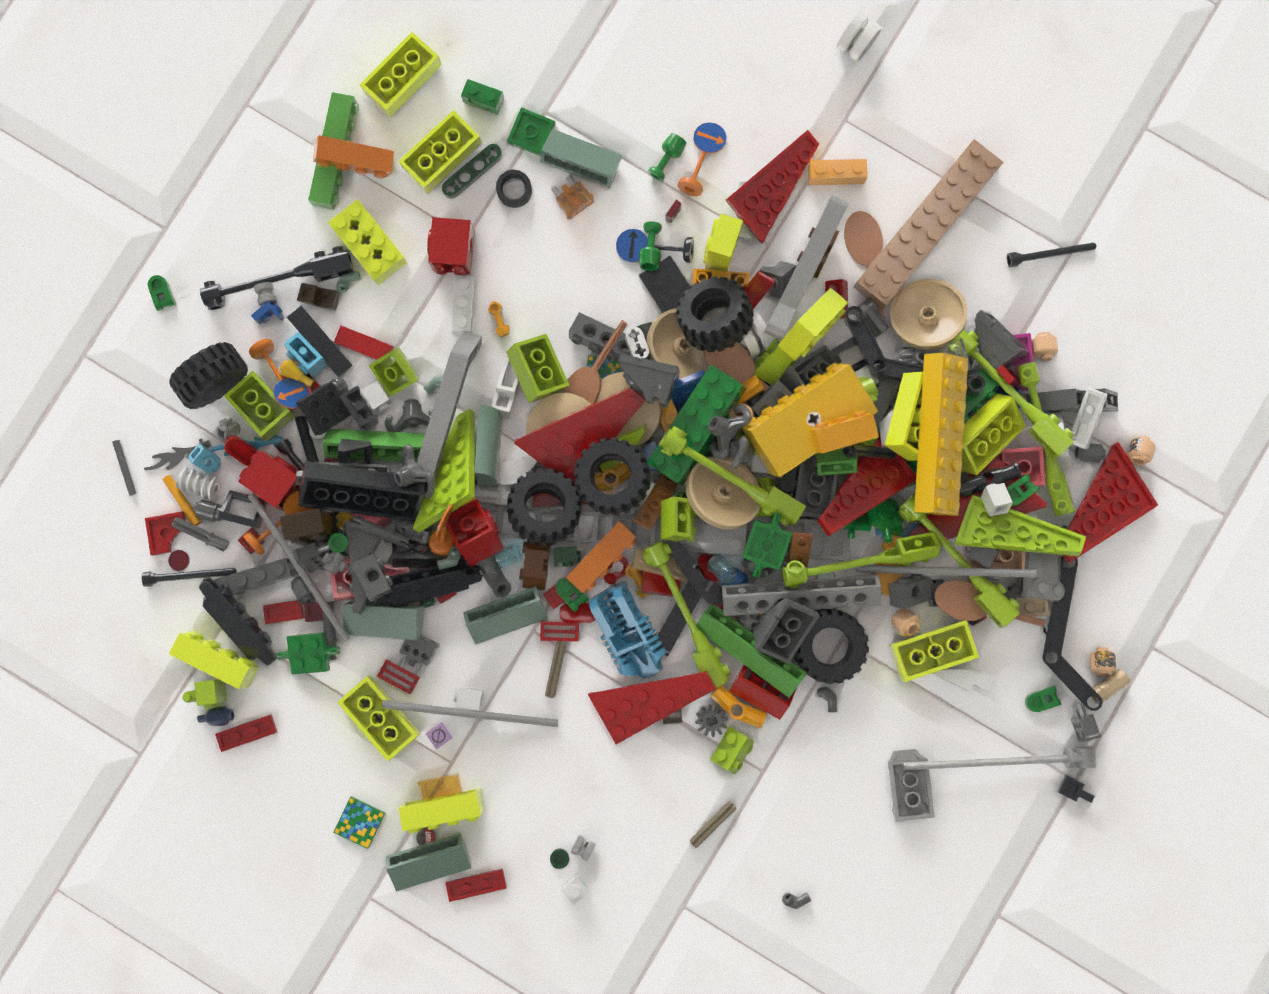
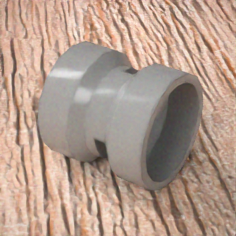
[254,282,277,306]
[570,835,596,862]

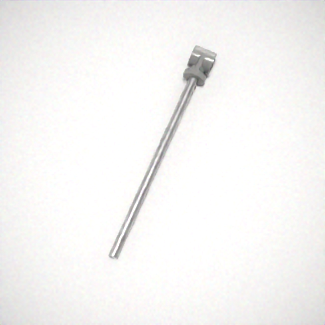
[902,747,1096,771]

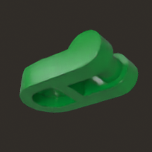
[147,275,176,311]
[1007,474,1040,506]
[555,577,589,612]
[1025,685,1062,712]

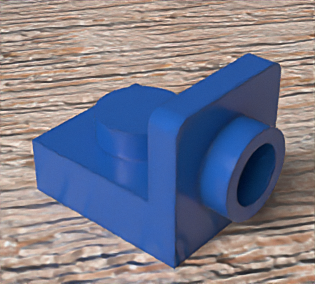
[251,301,284,325]

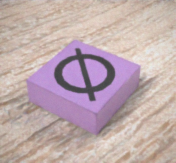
[426,722,453,750]

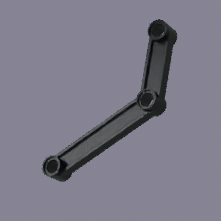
[844,306,985,397]
[1042,556,1103,711]

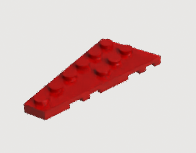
[725,130,819,244]
[817,435,916,537]
[587,671,717,745]

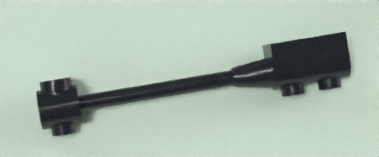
[200,246,355,310]

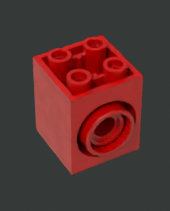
[427,217,475,276]
[238,450,299,511]
[446,499,505,567]

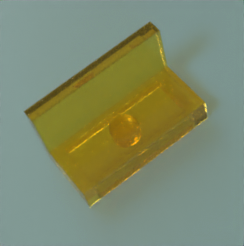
[417,772,462,800]

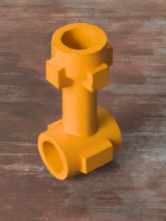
[488,301,510,337]
[625,563,650,599]

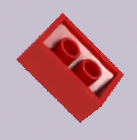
[729,664,797,720]

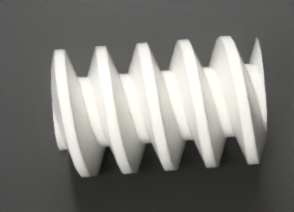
[176,467,221,501]

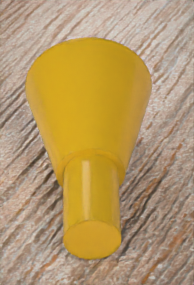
[279,359,314,387]

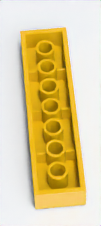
[914,353,968,516]

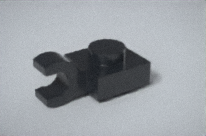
[1057,775,1095,803]

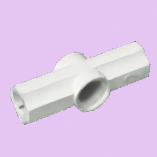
[474,485,533,507]

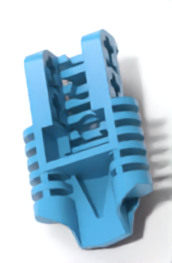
[589,581,667,678]

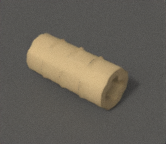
[1091,669,1131,705]

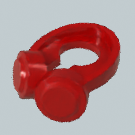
[698,553,723,582]
[604,556,629,585]

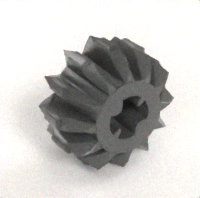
[695,704,728,737]

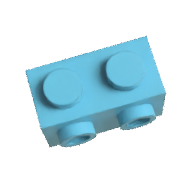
[284,332,327,378]

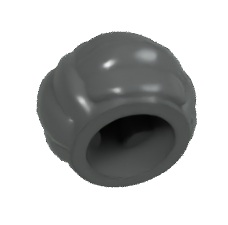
[329,378,348,395]

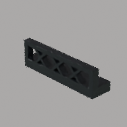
[392,540,469,567]

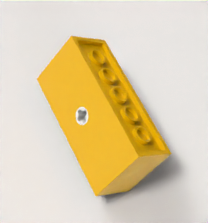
[742,363,878,477]

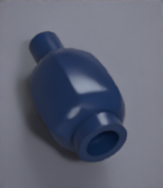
[197,706,235,726]

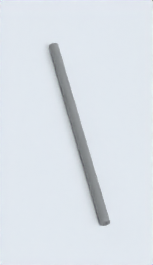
[248,493,350,642]
[856,565,1036,578]
[382,700,558,727]

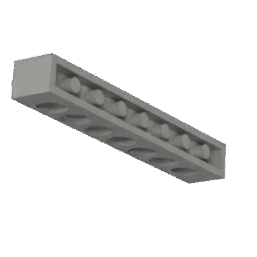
[722,575,881,616]

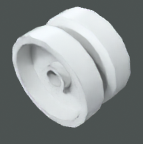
[836,12,882,63]
[738,310,774,359]

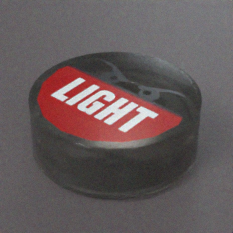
[416,827,437,845]

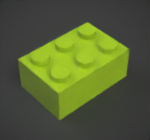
[506,334,570,403]
[224,371,296,442]

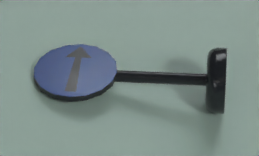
[616,229,694,263]

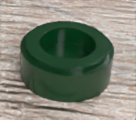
[550,848,570,869]

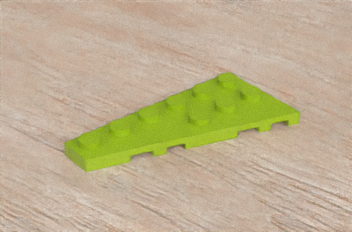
[954,495,1086,556]

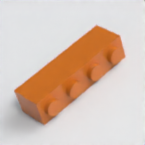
[313,135,394,179]
[566,520,637,593]

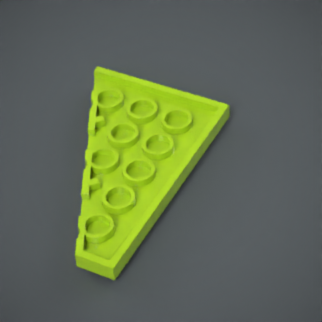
[413,408,475,533]

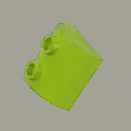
[368,346,419,397]

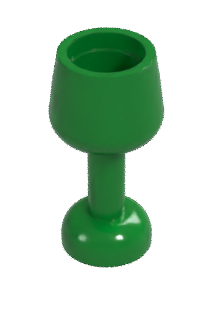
[647,133,687,182]
[639,221,662,271]
[328,533,348,556]

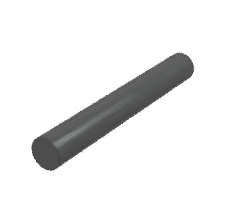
[112,440,137,496]

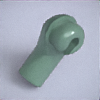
[336,271,361,293]
[423,376,443,395]
[437,546,462,570]

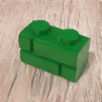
[461,79,505,115]

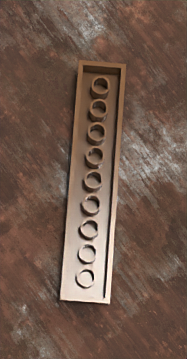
[853,139,1004,311]

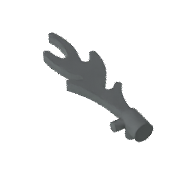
[144,438,212,471]

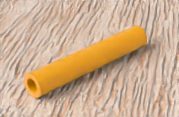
[162,475,202,526]

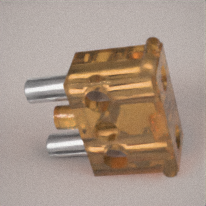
[551,175,594,220]

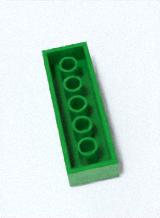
[647,365,747,486]

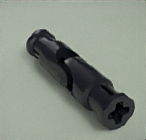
[959,461,1022,498]

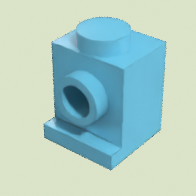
[187,443,221,474]

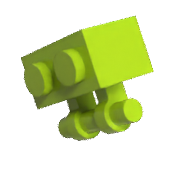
[754,337,795,385]
[661,496,696,542]
[182,679,227,709]

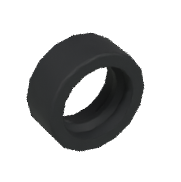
[496,169,532,208]

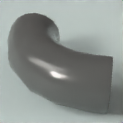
[478,554,511,598]

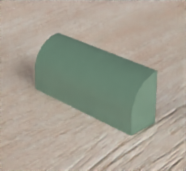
[540,129,622,189]
[475,405,502,487]
[463,586,548,645]
[343,600,424,640]
[386,833,471,892]

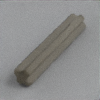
[545,641,567,698]
[690,801,737,848]

